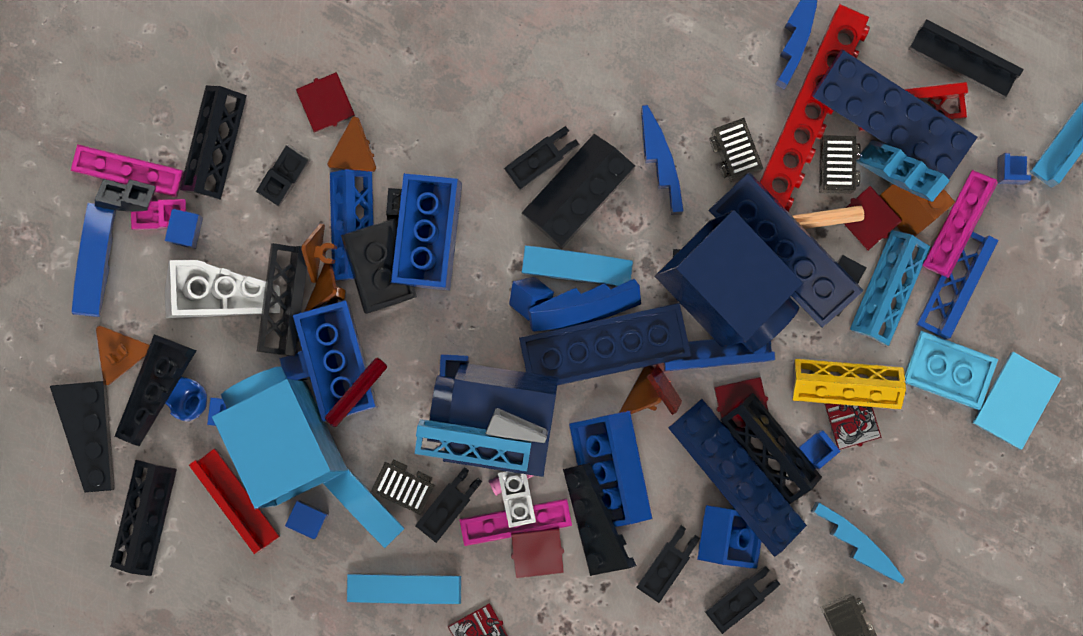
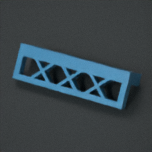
[1030,100,1083,188]
[850,230,930,346]
[415,419,532,472]

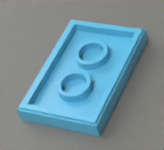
[904,331,998,410]
[972,352,1061,450]

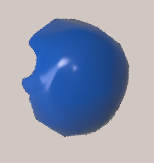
[165,377,207,422]

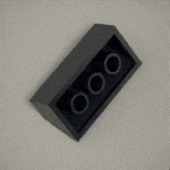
[521,134,635,250]

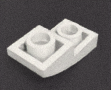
[498,471,536,528]

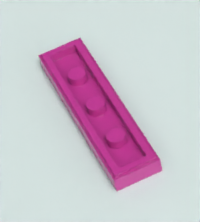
[71,144,184,198]
[923,170,998,278]
[459,499,572,546]

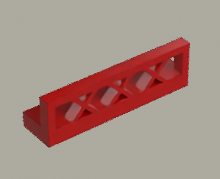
[858,82,968,131]
[189,448,280,554]

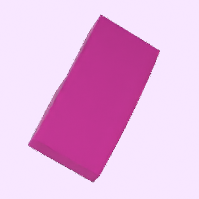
[131,199,186,230]

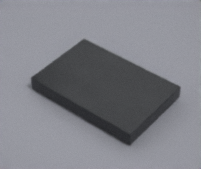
[341,219,417,314]

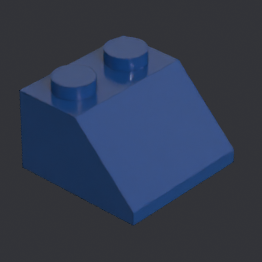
[697,505,762,569]

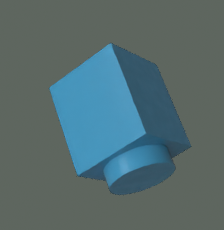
[212,366,348,509]

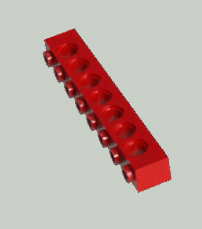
[759,4,870,212]

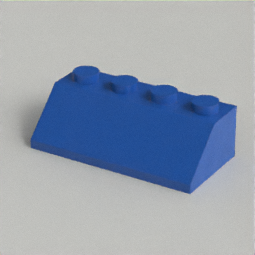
[391,173,462,291]
[293,300,378,422]
[569,411,653,527]

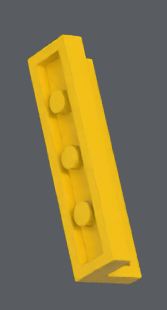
[792,359,906,409]

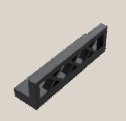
[909,19,1024,98]
[180,85,247,200]
[256,243,307,356]
[720,393,822,504]
[110,460,177,576]

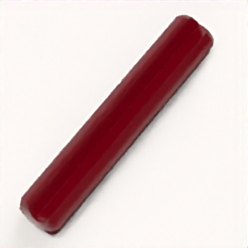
[325,358,387,427]

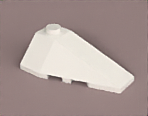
[165,260,280,318]

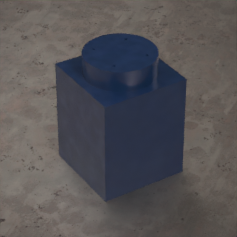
[654,210,803,353]
[427,363,558,477]

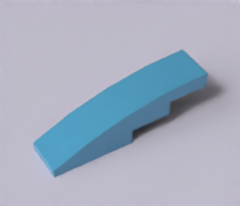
[855,140,950,202]
[522,245,633,287]
[323,466,405,548]
[811,502,905,584]
[347,574,461,604]

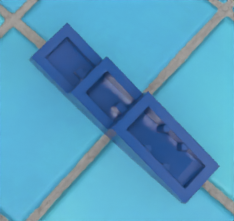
[775,0,817,89]
[641,105,683,215]
[72,203,116,317]
[528,279,641,332]

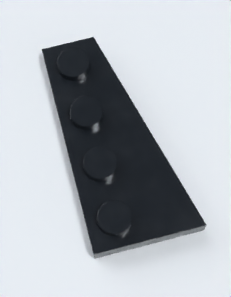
[114,334,197,446]
[50,381,114,493]
[563,463,637,576]

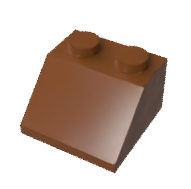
[880,184,956,236]

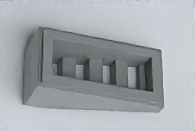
[486,408,548,443]

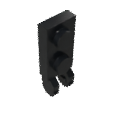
[504,126,580,191]
[415,467,483,543]
[636,525,700,603]
[704,566,780,634]

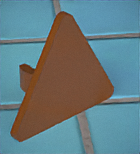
[327,117,376,172]
[301,224,337,283]
[304,263,346,312]
[96,326,150,385]
[619,366,664,414]

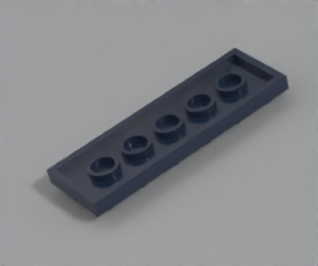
[811,49,978,179]
[708,172,863,328]
[519,303,691,386]
[668,399,807,557]

